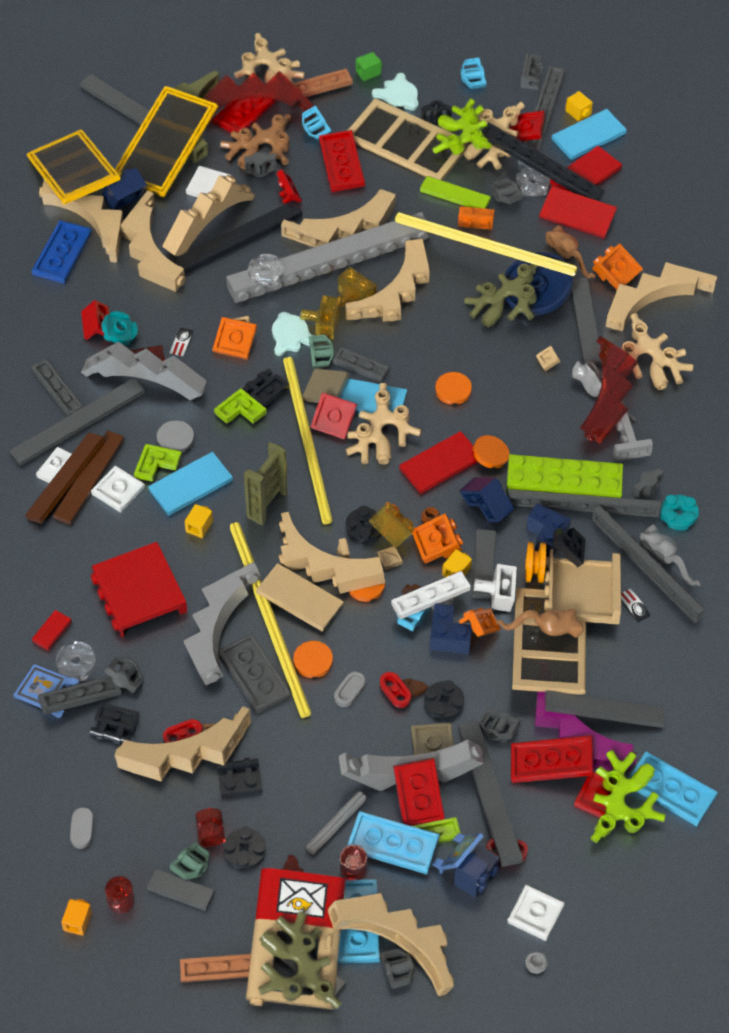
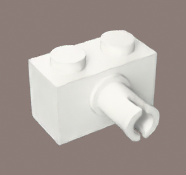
[473,564,517,612]

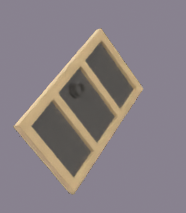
[347,98,470,180]
[512,588,586,695]

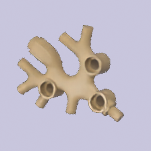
[234,33,305,93]
[463,102,525,170]
[616,313,693,390]
[345,383,422,464]

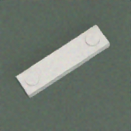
[391,571,471,619]

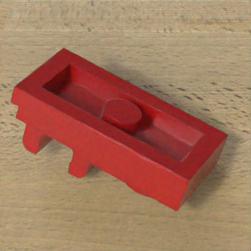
[277,169,302,204]

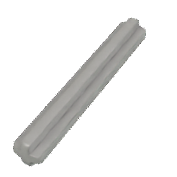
[305,791,366,855]

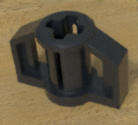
[421,100,452,126]

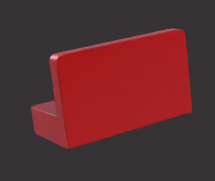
[81,300,110,340]

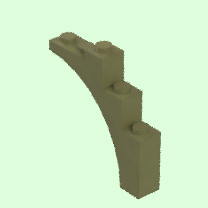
[169,70,220,163]

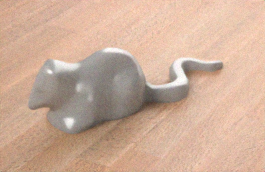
[572,360,636,421]
[639,524,701,586]

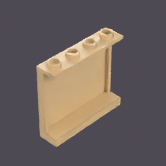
[544,549,621,624]

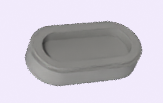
[334,672,366,707]
[70,808,93,849]

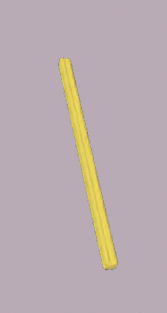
[395,212,577,276]
[283,357,333,525]

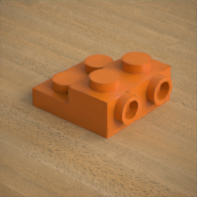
[591,243,643,290]
[411,513,464,564]

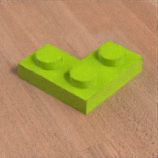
[214,388,267,424]
[134,444,182,482]

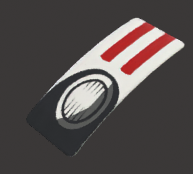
[170,328,194,356]
[621,589,650,622]

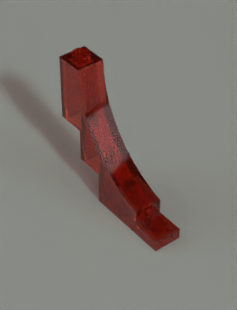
[198,71,314,114]
[580,336,638,444]

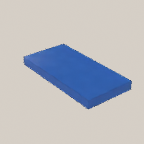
[31,220,92,284]

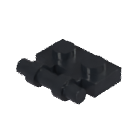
[242,369,289,407]
[89,702,139,745]
[217,757,263,798]

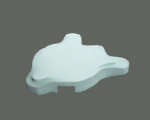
[372,73,418,111]
[272,312,318,356]

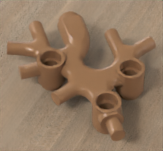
[220,114,291,169]

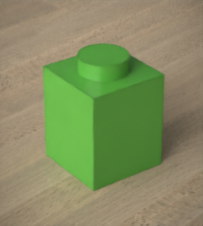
[356,52,382,81]

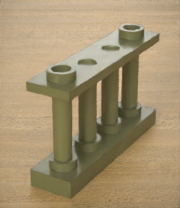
[244,442,288,526]

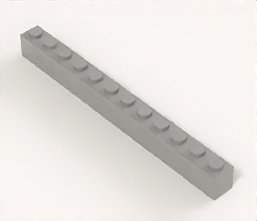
[226,212,430,303]

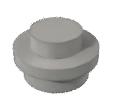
[525,952,547,974]

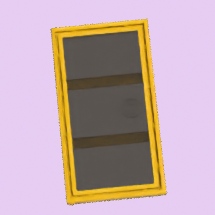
[115,86,218,197]
[27,129,121,205]

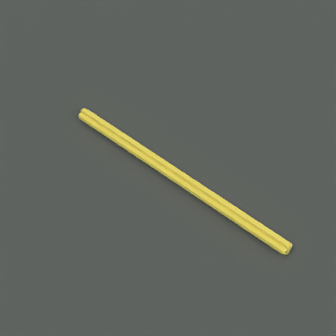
[230,522,311,718]

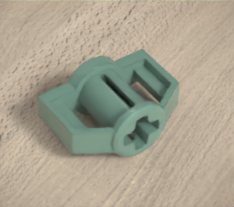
[309,334,334,369]
[170,842,210,880]

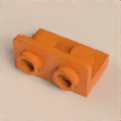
[458,206,494,230]
[459,607,501,637]

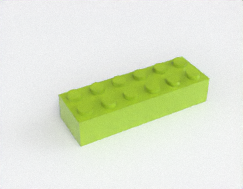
[506,454,623,498]

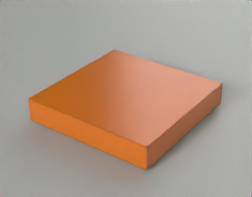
[212,317,257,360]

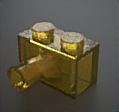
[335,267,377,307]
[300,295,340,339]
[369,501,415,548]

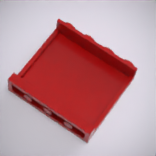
[90,542,187,637]

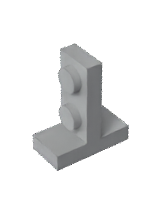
[613,411,653,461]

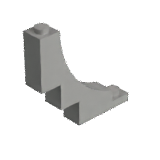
[81,342,207,400]
[183,562,262,685]
[339,740,483,791]

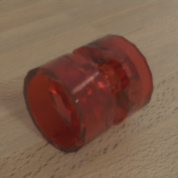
[195,808,225,847]
[340,844,367,880]
[105,876,135,914]

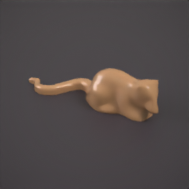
[546,225,596,279]
[496,609,583,638]

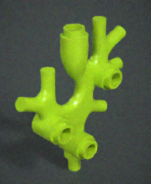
[432,99,491,155]
[591,750,665,843]

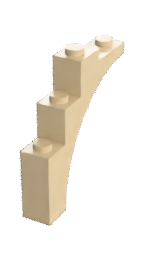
[162,175,255,256]
[345,239,430,322]
[279,512,385,594]
[328,893,454,996]

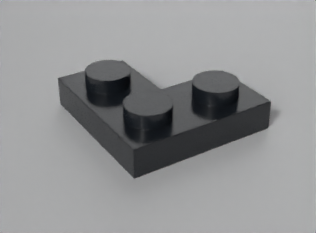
[552,527,586,567]

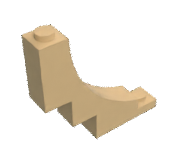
[39,180,124,262]
[281,189,396,247]
[120,191,186,292]
[606,262,717,331]
[115,707,252,781]

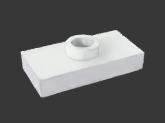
[36,447,71,483]

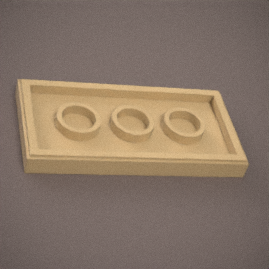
[256,563,344,632]

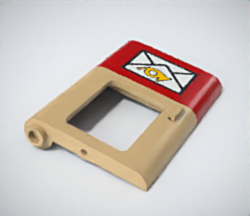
[246,868,346,1009]

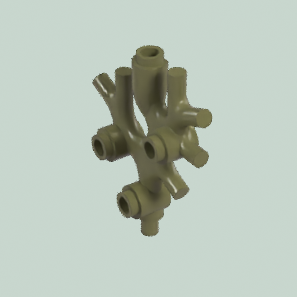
[464,264,538,327]
[258,911,342,1009]

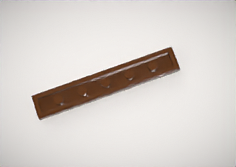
[53,430,124,525]
[25,432,105,524]

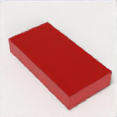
[32,610,72,651]

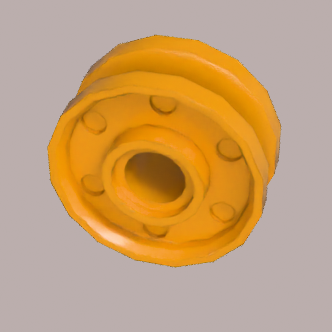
[525,541,546,583]

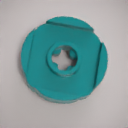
[101,311,138,346]
[660,495,699,530]

